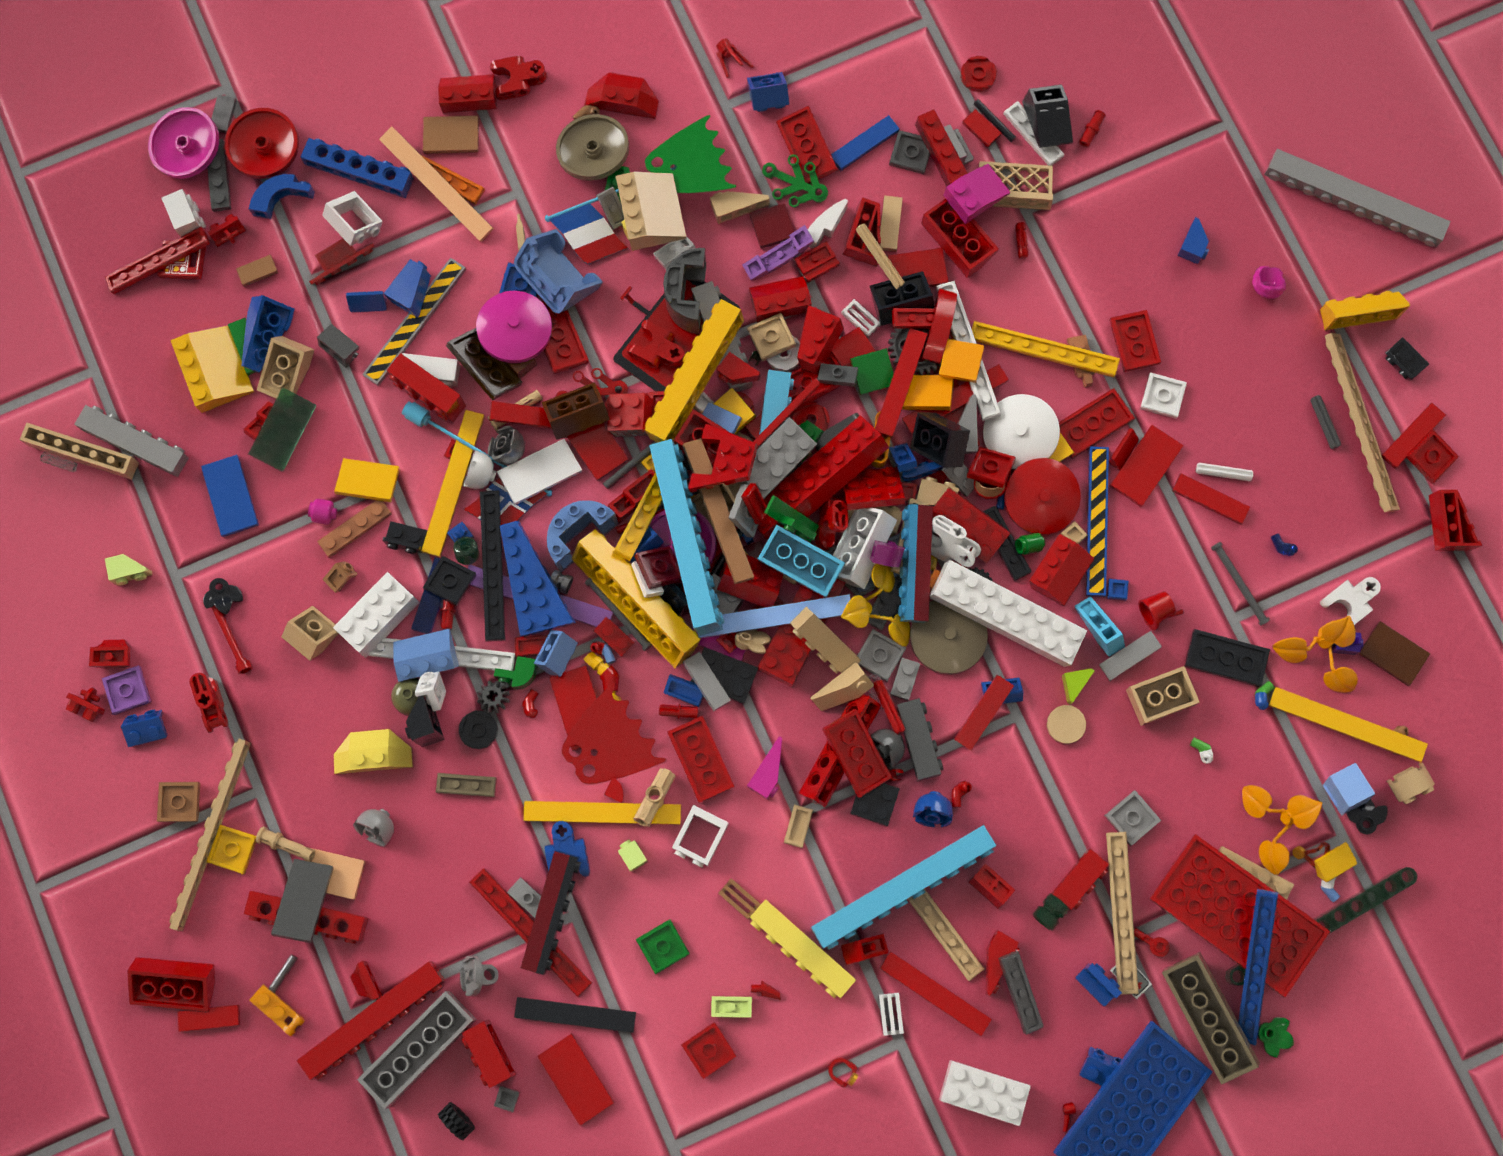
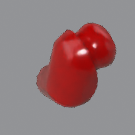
[522,689,539,718]
[951,781,972,808]

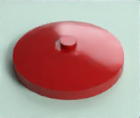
[225,108,299,179]
[1004,458,1081,534]

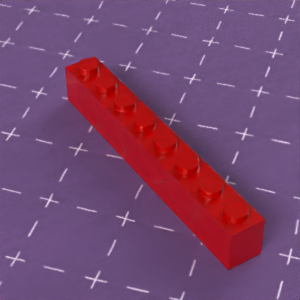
[296,961,446,1080]

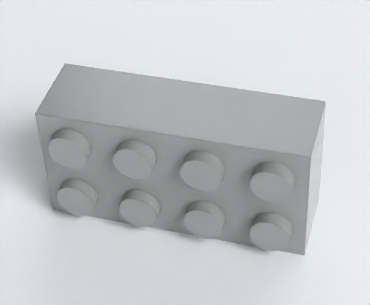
[742,417,817,499]

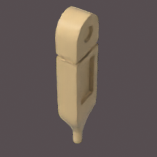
[516,214,525,251]

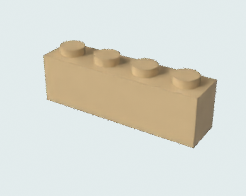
[790,606,861,674]

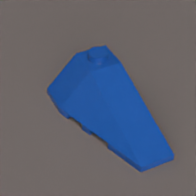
[241,295,295,372]

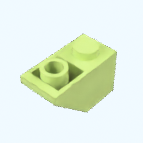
[105,554,152,585]

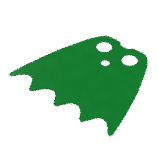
[645,115,736,193]

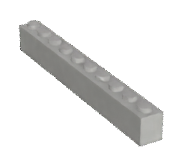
[1264,149,1451,247]

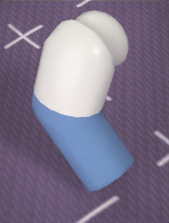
[1321,877,1340,902]

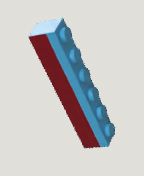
[898,504,933,623]

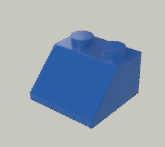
[747,72,790,112]

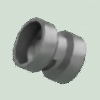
[551,569,573,594]

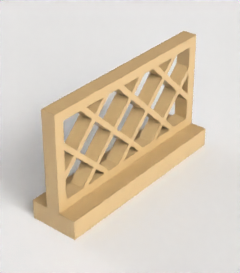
[979,161,1053,210]

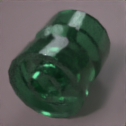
[1032,893,1070,931]

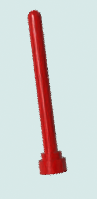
[206,592,253,674]

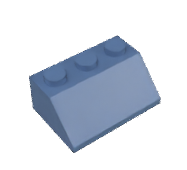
[393,628,459,682]

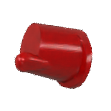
[1138,591,1184,631]

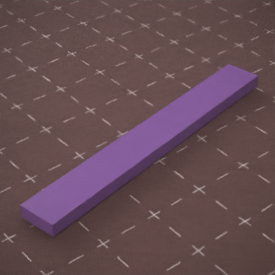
[468,564,613,627]

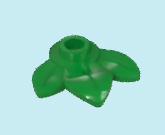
[1258,1017,1294,1058]

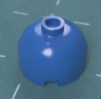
[913,791,953,827]

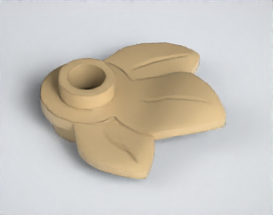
[734,629,772,653]

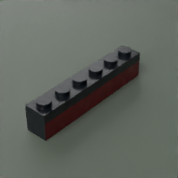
[521,850,581,975]

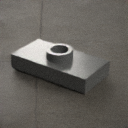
[817,363,859,387]

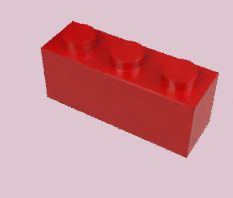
[1051,849,1109,911]

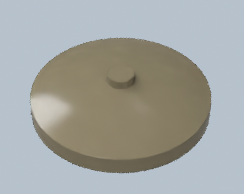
[556,114,629,181]
[910,600,988,675]

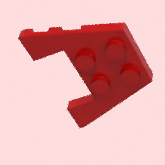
[688,424,758,492]

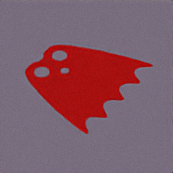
[561,683,666,784]

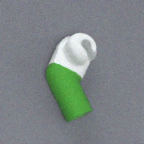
[1190,737,1214,764]

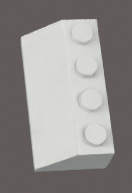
[833,508,897,589]

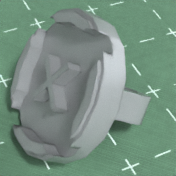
[460,956,499,996]

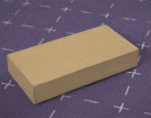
[784,804,813,848]

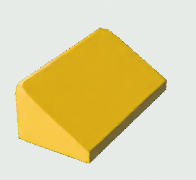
[1314,842,1357,882]

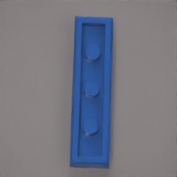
[831,115,900,171]

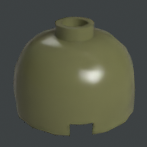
[391,678,426,716]

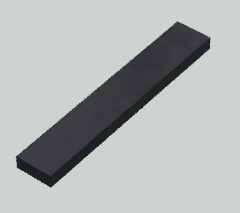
[514,997,636,1033]

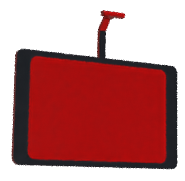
[613,280,740,392]

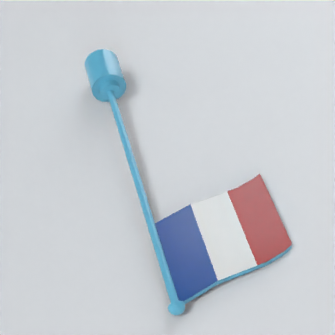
[545,165,677,264]

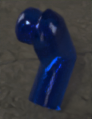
[1270,533,1298,556]

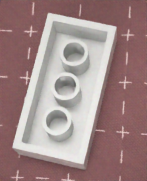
[333,572,420,658]
[939,1060,1030,1126]

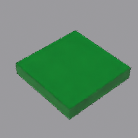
[850,348,894,395]
[636,919,690,974]

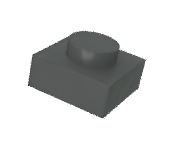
[494,1086,520,1112]

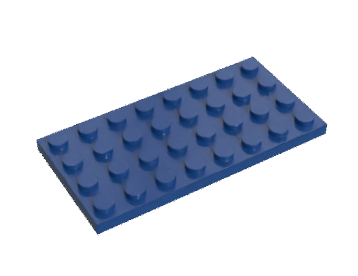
[1053,1021,1212,1156]

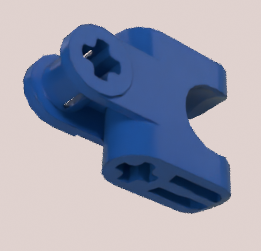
[545,821,590,877]

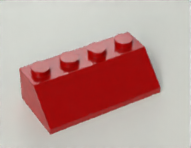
[921,198,999,278]
[127,957,215,1012]

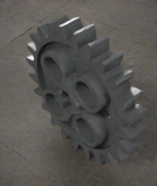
[888,329,944,375]

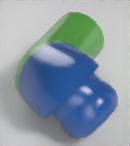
[1255,681,1275,710]

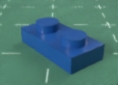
[889,443,918,472]

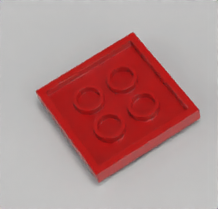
[843,467,905,510]

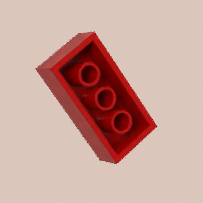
[386,353,466,423]

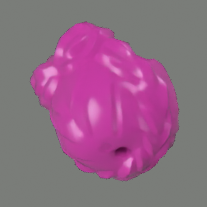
[1252,266,1286,299]

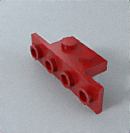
[309,238,375,286]

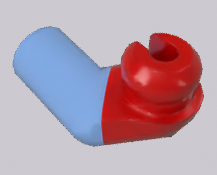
[590,641,616,665]

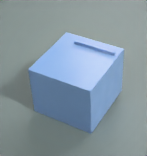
[1323,763,1375,816]

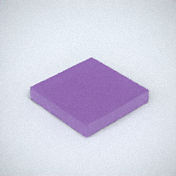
[102,665,151,715]

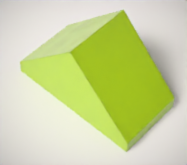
[1062,668,1095,705]

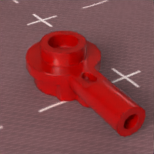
[1134,927,1170,957]

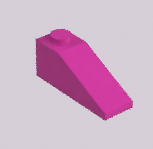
[747,736,782,800]

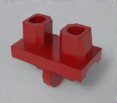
[208,214,246,247]
[66,687,105,722]

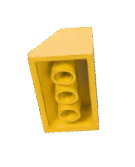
[1320,291,1410,330]

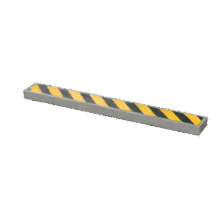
[362,258,466,386]

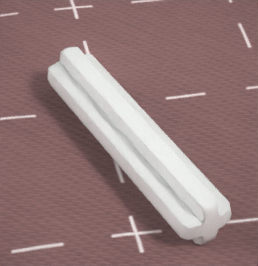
[1196,463,1253,481]

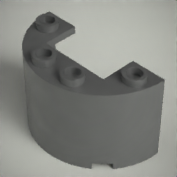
[664,248,707,335]

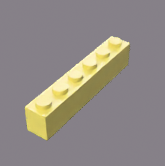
[750,899,856,999]

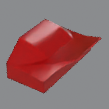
[89,639,130,668]
[350,961,383,1001]

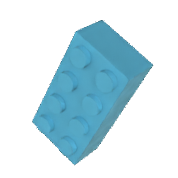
[758,525,845,598]

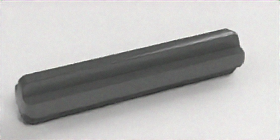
[1310,395,1341,449]

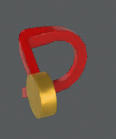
[828,1058,858,1087]

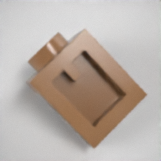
[322,561,357,593]

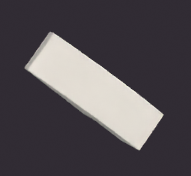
[808,199,848,249]

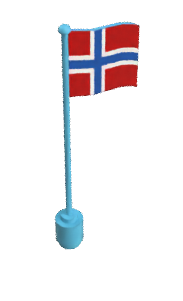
[402,401,552,525]

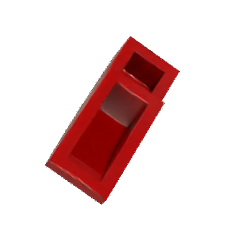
[607,469,655,523]

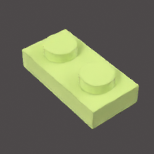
[711,996,752,1017]

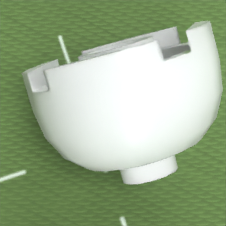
[463,450,496,489]

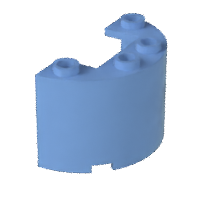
[547,501,619,572]

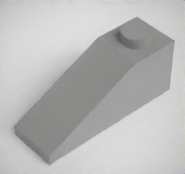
[957,394,978,454]

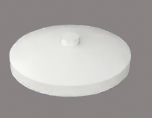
[983,394,1060,470]

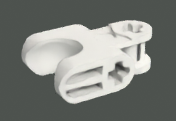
[931,515,981,567]
[1319,577,1381,625]

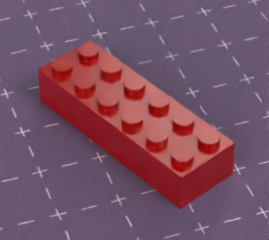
[758,578,846,688]

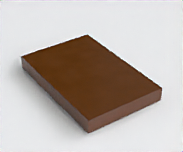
[1358,621,1430,686]

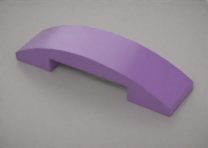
[742,225,814,281]

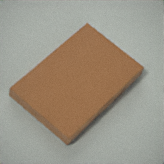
[423,116,479,154]

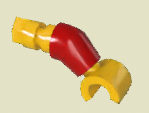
[583,652,622,701]

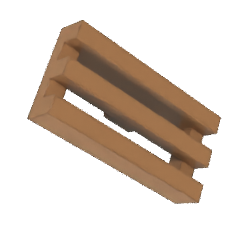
[718,879,761,919]

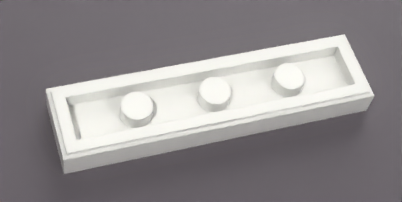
[1003,101,1065,166]

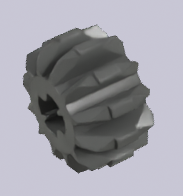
[477,681,510,714]

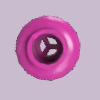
[308,498,337,525]

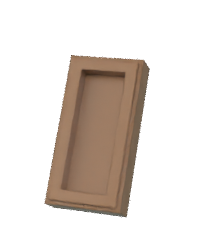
[236,255,278,287]

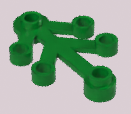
[762,154,828,208]

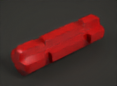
[1015,222,1029,258]

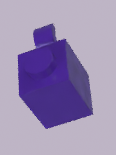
[1332,632,1363,655]

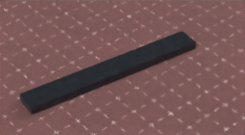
[480,490,506,642]

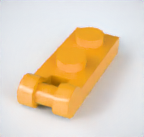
[249,984,305,1037]

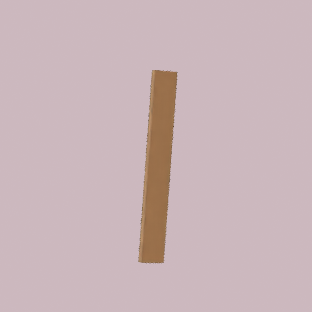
[683,439,754,584]

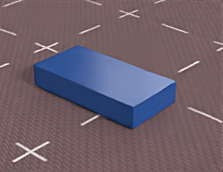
[663,674,704,707]

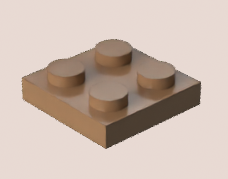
[157,782,200,822]

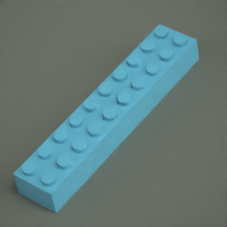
[649,439,724,636]
[811,825,996,950]

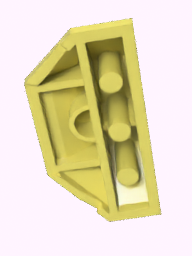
[334,729,413,774]

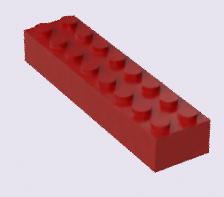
[757,415,890,541]

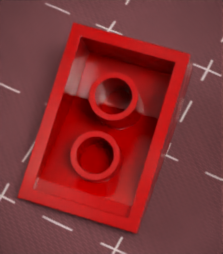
[673,409,730,468]

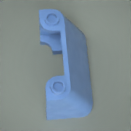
[514,229,603,313]

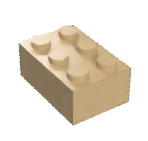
[1126,666,1200,726]

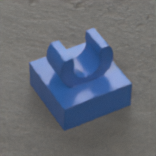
[447,522,474,549]

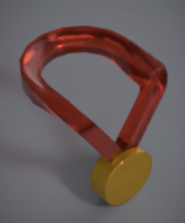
[1292,842,1330,868]

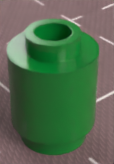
[1015,533,1045,555]

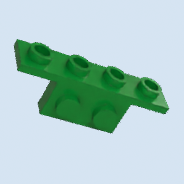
[764,495,819,543]

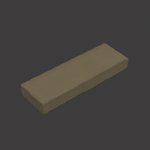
[436,773,497,797]

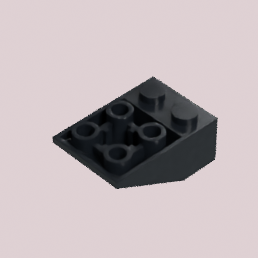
[1022,84,1073,148]

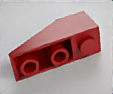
[986,930,1020,996]

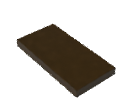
[446,328,522,401]

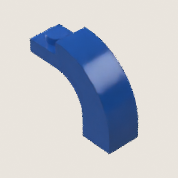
[248,174,315,219]

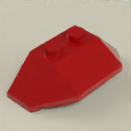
[584,72,659,119]

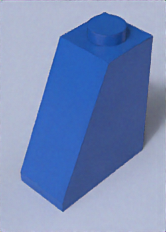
[383,259,431,318]

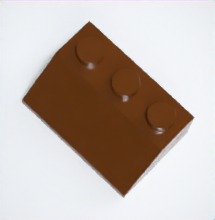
[542,382,610,440]

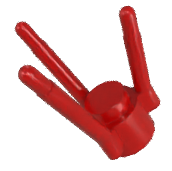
[716,38,754,78]

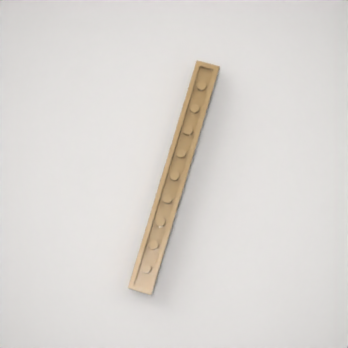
[1325,333,1400,512]
[169,738,251,931]

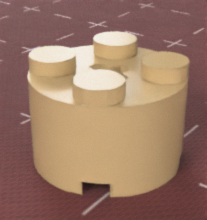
[1387,762,1435,804]

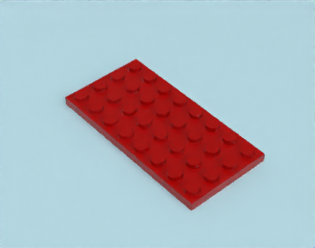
[1149,834,1330,998]

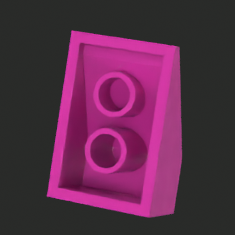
[943,164,1010,224]

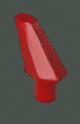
[751,981,781,1000]

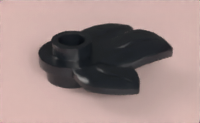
[203,578,243,615]
[879,581,902,618]
[1347,799,1388,835]

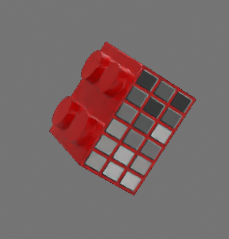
[607,393,653,437]

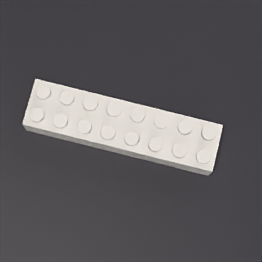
[930,560,1087,667]

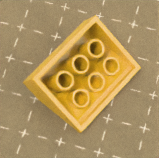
[170,326,254,413]

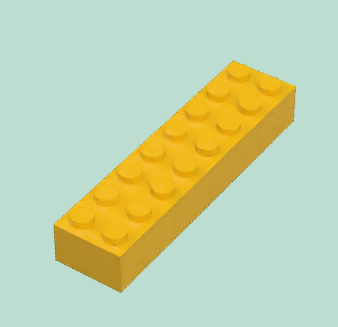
[645,299,744,443]
[572,529,701,669]

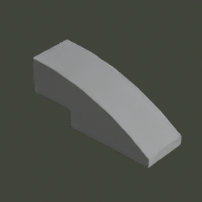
[1099,631,1162,681]

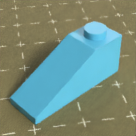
[1075,596,1125,657]

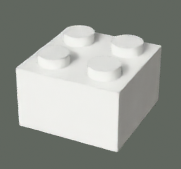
[162,189,206,237]

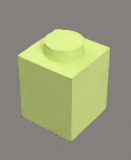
[618,839,648,872]

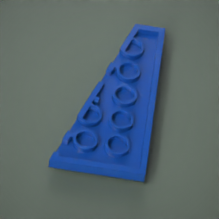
[500,521,576,637]

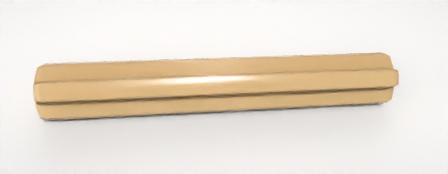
[856,224,905,289]

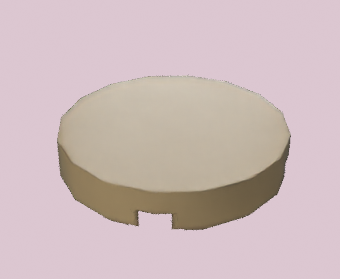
[1046,705,1086,744]

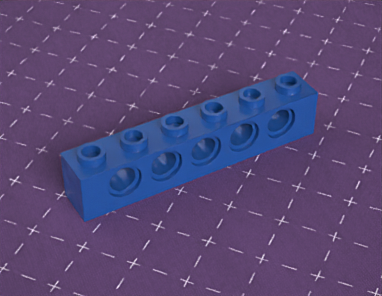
[300,138,414,198]

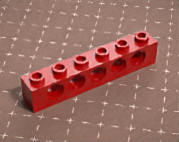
[799,694,881,808]
[243,891,369,944]

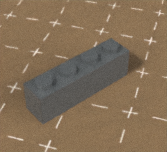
[896,698,943,782]

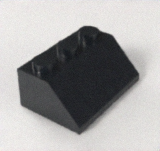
[869,271,935,326]
[405,695,445,747]

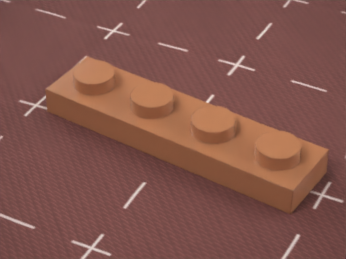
[317,500,392,558]

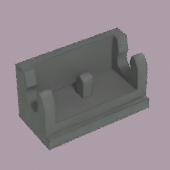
[317,324,359,368]

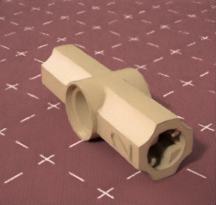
[634,768,676,827]

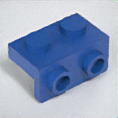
[121,710,168,747]
[1075,963,1122,1006]
[1079,1047,1122,1086]

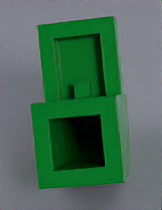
[494,656,538,690]

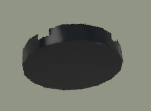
[459,710,498,750]

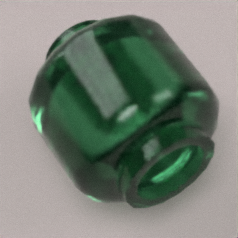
[453,537,480,565]

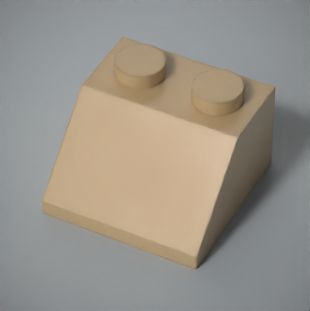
[281,606,339,661]

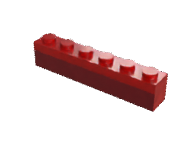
[915,109,968,186]

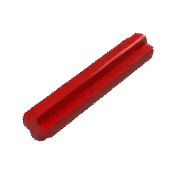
[873,680,905,734]

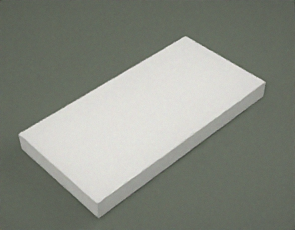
[497,439,582,505]

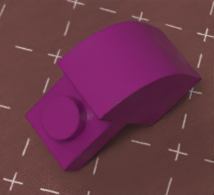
[870,540,905,567]

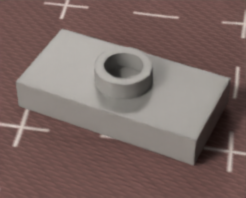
[507,877,541,918]

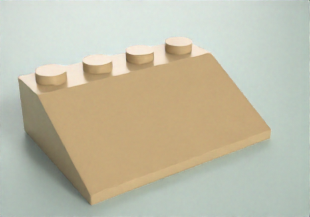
[616,172,687,251]

